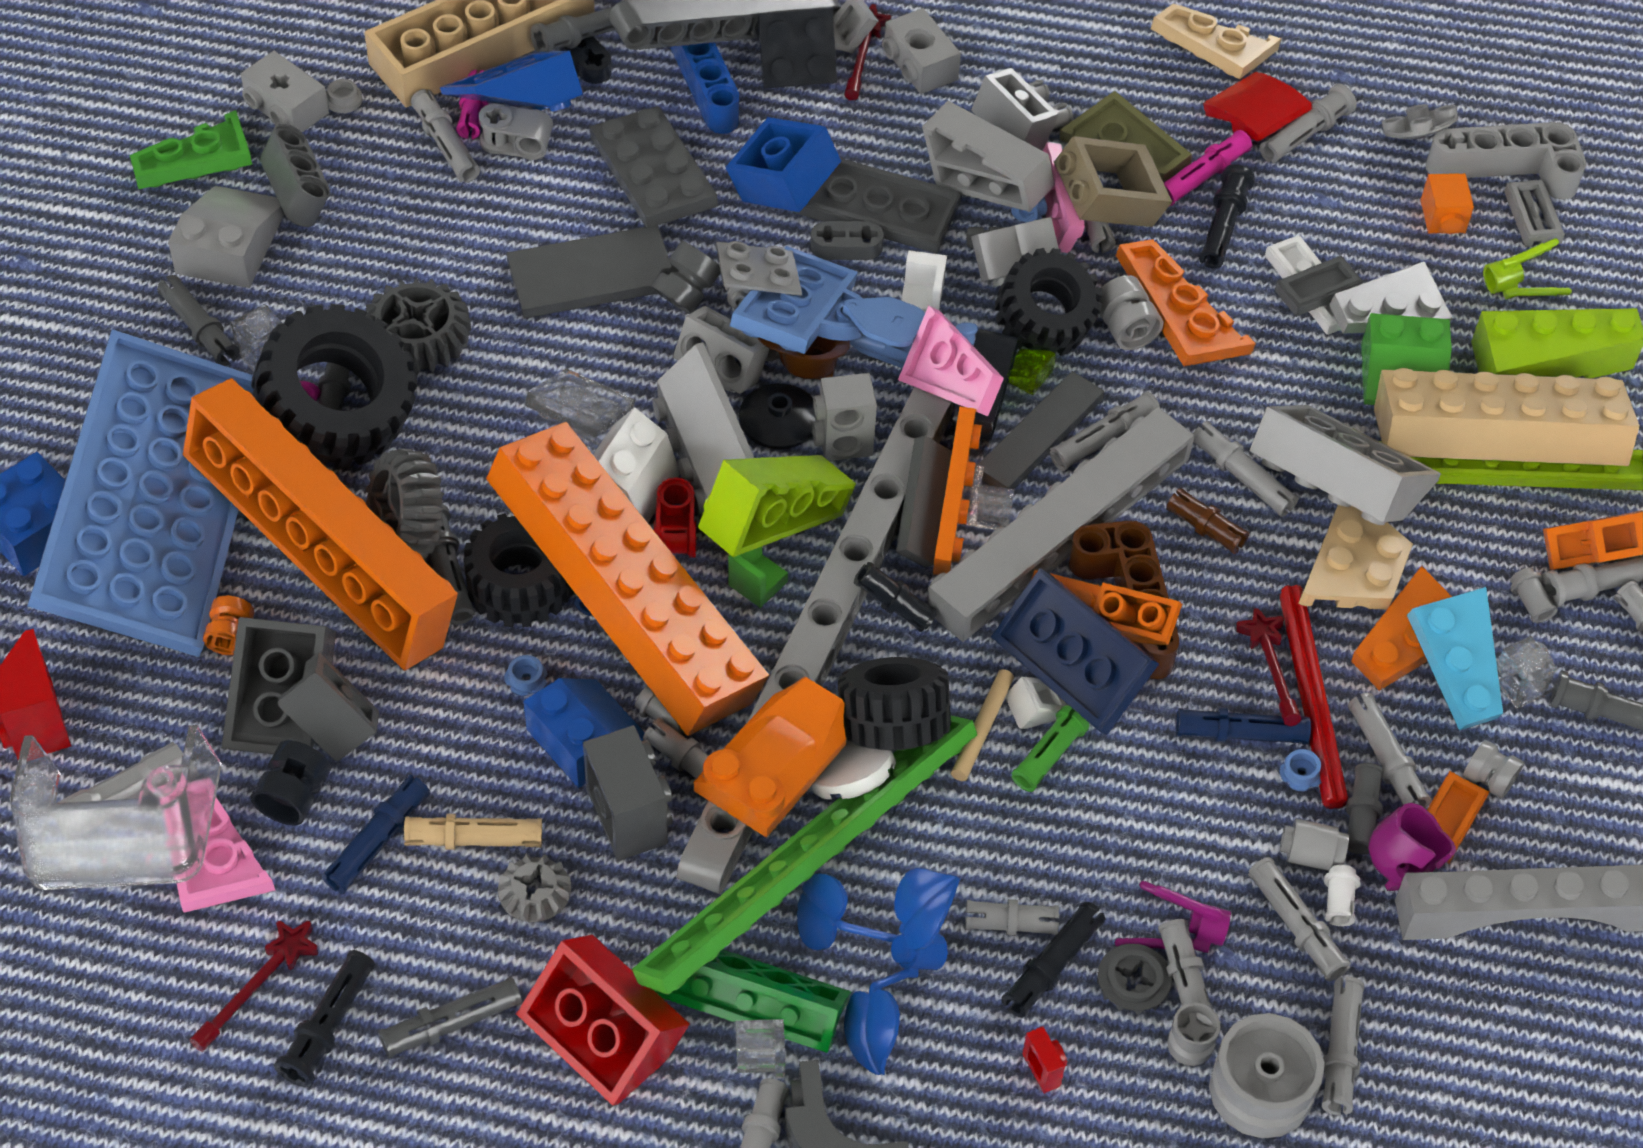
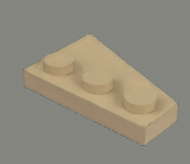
[1151,3,1281,79]

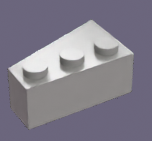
[922,101,1055,212]

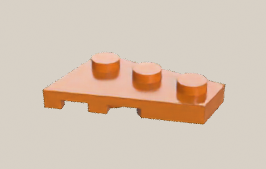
[1351,566,1452,691]

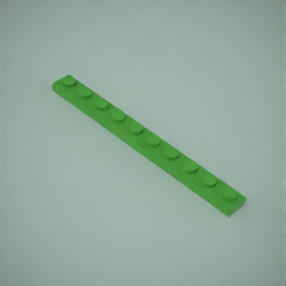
[632,716,977,995]

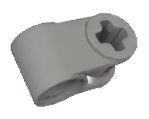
[479,104,553,160]

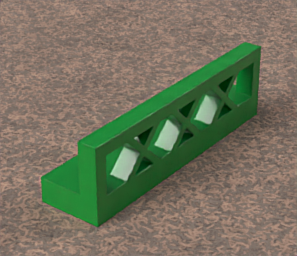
[654,949,851,1053]

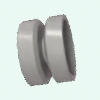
[1209,1013,1325,1139]

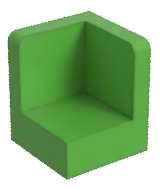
[728,547,788,608]

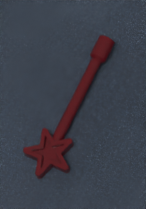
[844,4,892,101]
[1236,608,1301,726]
[189,920,319,1052]

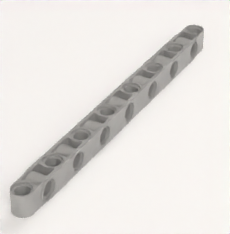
[677,387,954,894]

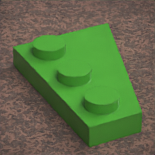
[130,110,252,189]

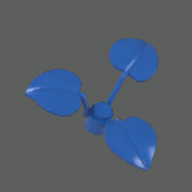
[797,868,960,1075]

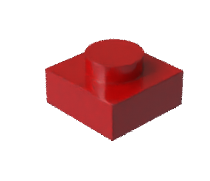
[1022,1026,1067,1093]

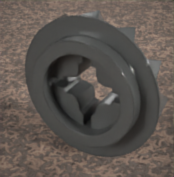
[1097,944,1172,1015]

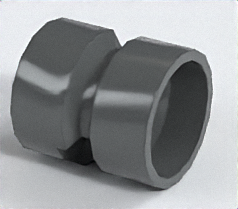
[650,240,721,314]

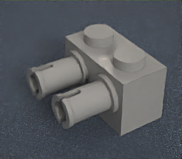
[971,68,1073,150]

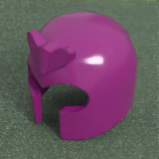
[1369,803,1456,891]

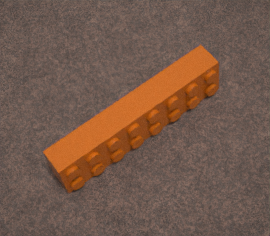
[183,378,458,671]
[486,422,769,736]

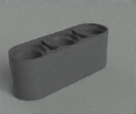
[260,124,330,227]

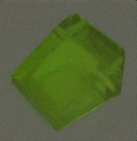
[1009,349,1056,395]

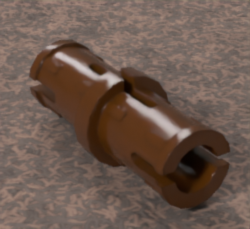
[1166,488,1249,554]

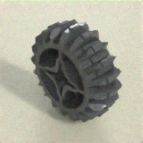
[365,277,471,375]
[365,449,445,560]

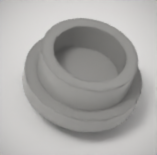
[326,79,363,113]

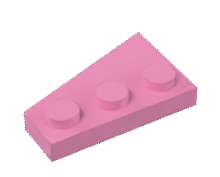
[898,305,1004,416]

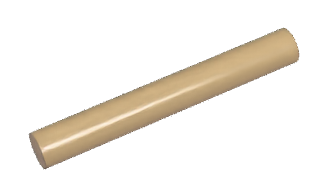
[951,669,1014,781]

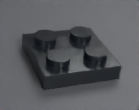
[757,7,837,89]

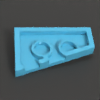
[1407,587,1503,731]

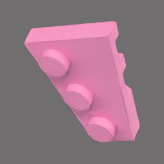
[159,778,275,913]

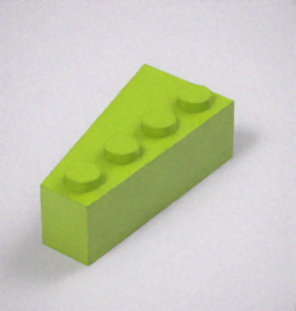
[1471,308,1643,379]
[698,455,856,557]

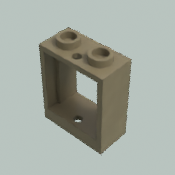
[1054,136,1172,227]

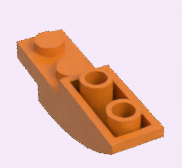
[1543,510,1643,570]
[1031,570,1183,645]

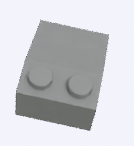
[168,185,284,288]

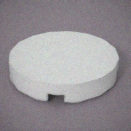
[811,740,896,800]

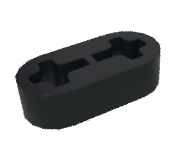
[559,36,612,84]

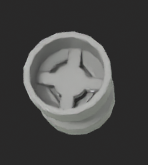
[1463,739,1525,800]
[1167,1002,1220,1066]

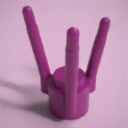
[1114,881,1231,953]

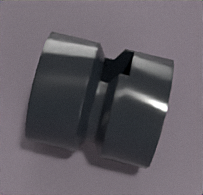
[250,740,331,826]

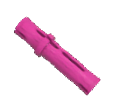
[1164,130,1253,206]

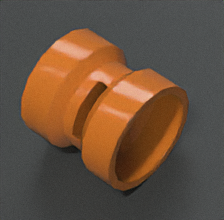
[203,595,255,655]

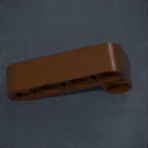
[1069,521,1179,679]

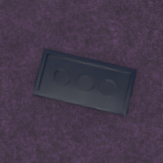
[991,568,1159,735]

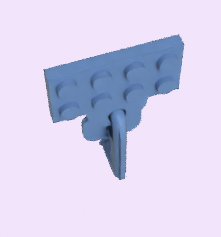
[730,246,978,368]

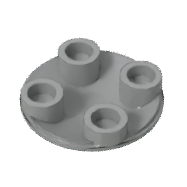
[1382,104,1458,139]

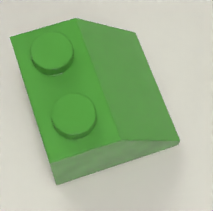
[1361,313,1452,405]

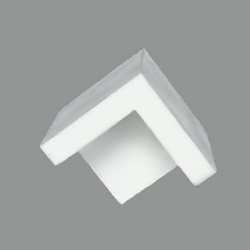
[901,250,947,313]

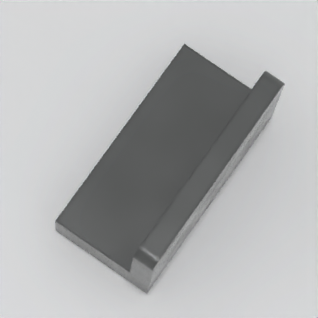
[277,652,379,761]

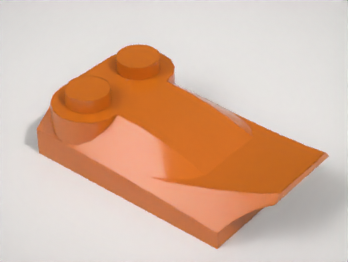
[694,677,847,838]

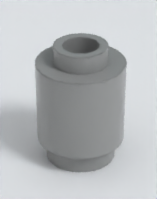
[1280,818,1349,871]

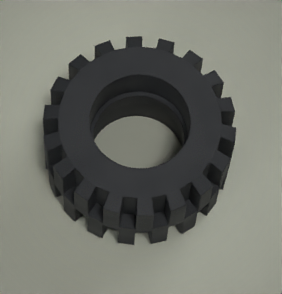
[994,248,1102,358]
[463,513,572,628]
[838,657,951,750]

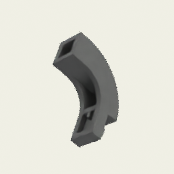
[785,1060,909,1148]

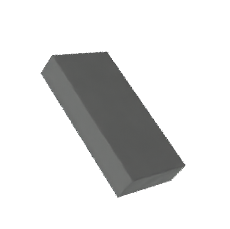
[1274,255,1363,317]

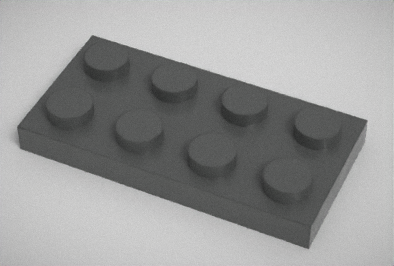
[589,106,718,229]

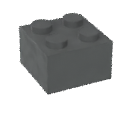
[583,725,673,861]

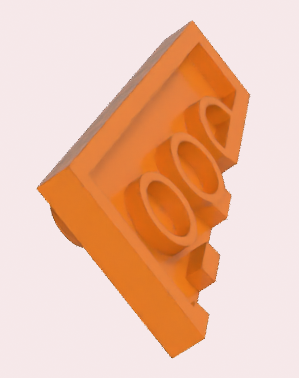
[1115,239,1256,367]
[933,406,982,575]

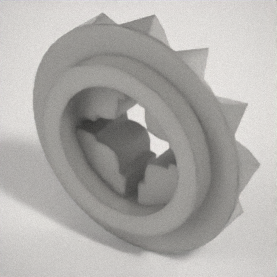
[498,854,571,922]

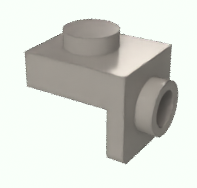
[833,0,878,54]

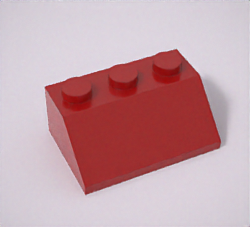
[516,934,690,1106]

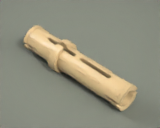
[404,814,542,850]

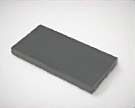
[793,158,962,254]
[506,225,671,319]

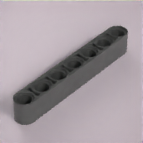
[609,0,842,50]

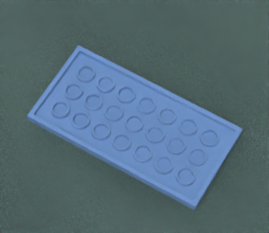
[27,329,254,657]

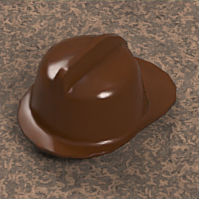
[758,336,850,380]

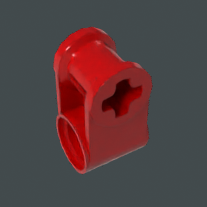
[653,477,696,558]

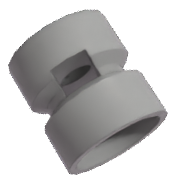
[1099,275,1164,350]

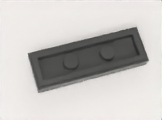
[896,436,952,567]

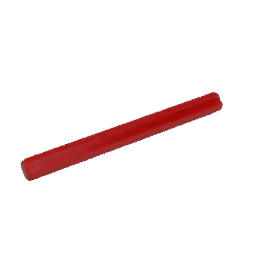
[1279,585,1348,809]

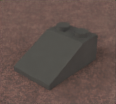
[221,617,336,754]

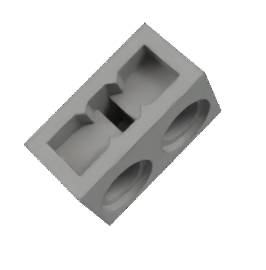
[673,305,770,394]
[812,373,877,461]

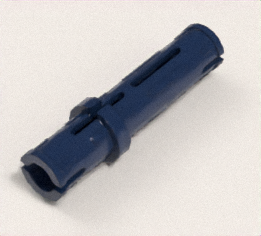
[1175,708,1311,745]
[321,775,430,894]

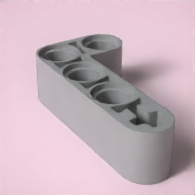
[1426,122,1586,200]

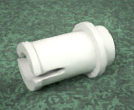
[1324,865,1360,926]

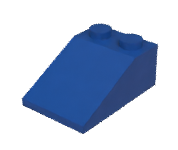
[440,51,583,111]

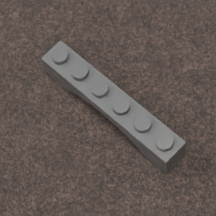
[1395,865,1643,940]

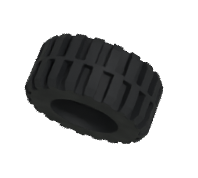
[251,304,417,469]

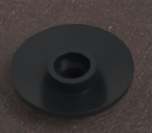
[739,383,819,449]

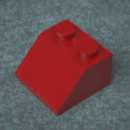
[0,629,71,763]

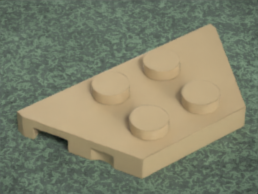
[1298,505,1413,610]

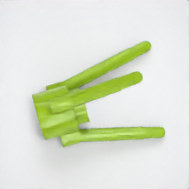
[1483,238,1572,300]

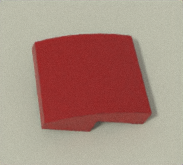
[1203,72,1312,141]

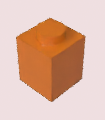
[1420,173,1474,234]

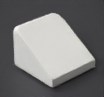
[1006,677,1067,729]

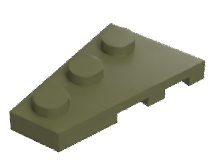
[1060,91,1192,183]

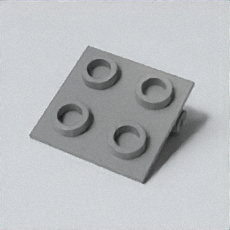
[716,241,802,308]

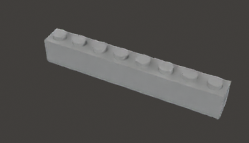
[927,407,1195,642]

